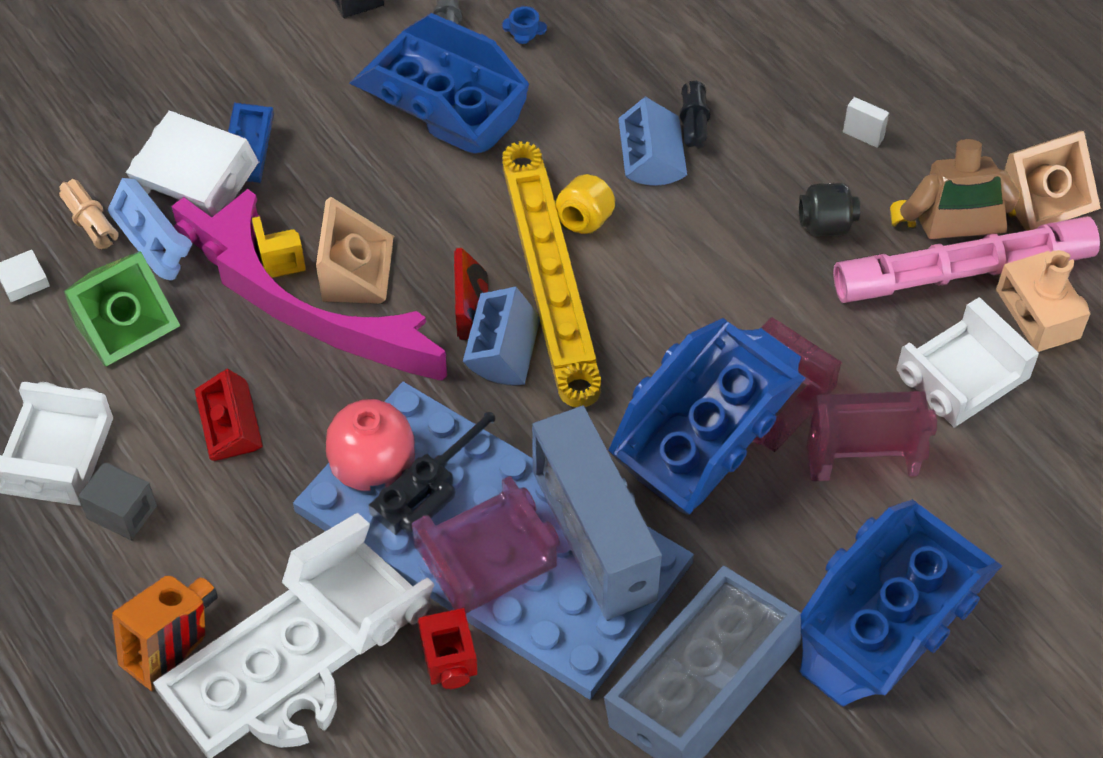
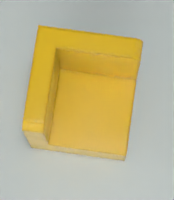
[252,216,306,278]

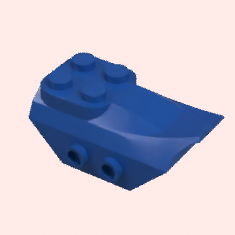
[349,13,529,153]
[608,318,806,515]
[800,499,1002,707]

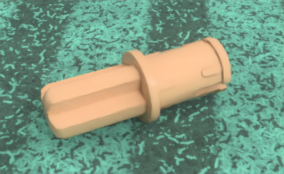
[59,179,119,249]

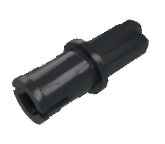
[679,81,710,149]

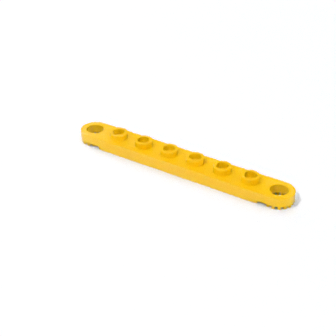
[502,141,601,408]

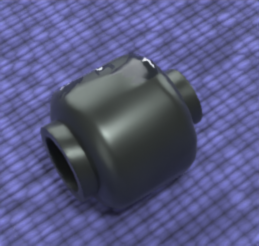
[799,183,860,236]

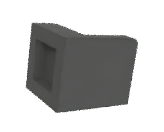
[78,463,157,540]

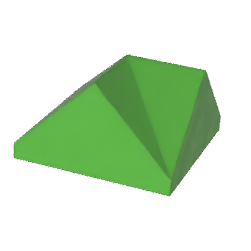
[64,251,180,367]

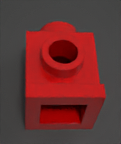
[418,608,478,689]

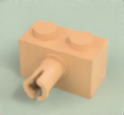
[996,250,1091,352]

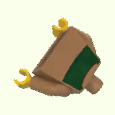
[890,139,1020,239]

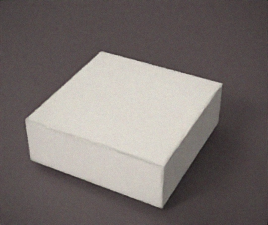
[843,97,889,148]
[0,250,50,302]

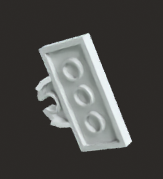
[153,590,358,758]

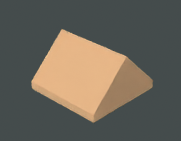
[1005,131,1101,231]
[316,197,394,304]

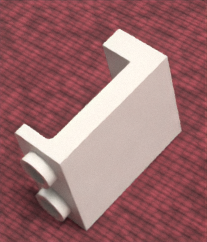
[126,111,259,217]
[896,297,1039,428]
[0,382,113,506]
[282,513,435,655]

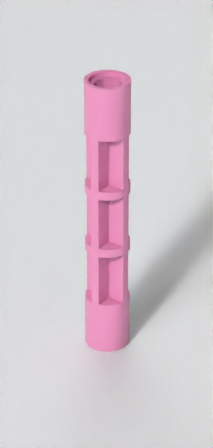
[833,216,1100,303]

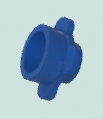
[502,6,547,44]

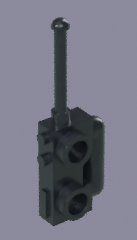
[369,412,496,535]

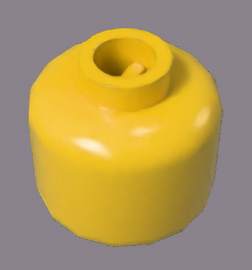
[555,174,615,234]

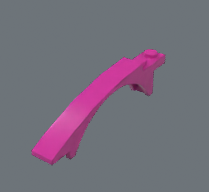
[172,189,447,381]

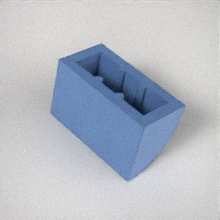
[618,97,687,185]
[463,287,540,385]

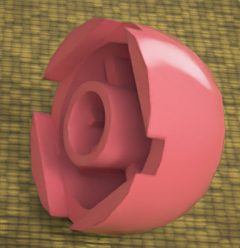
[325,399,415,491]

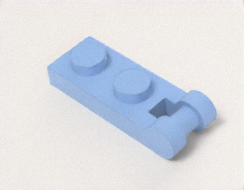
[107,178,192,280]

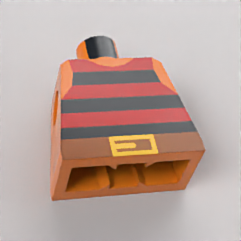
[112,576,218,692]

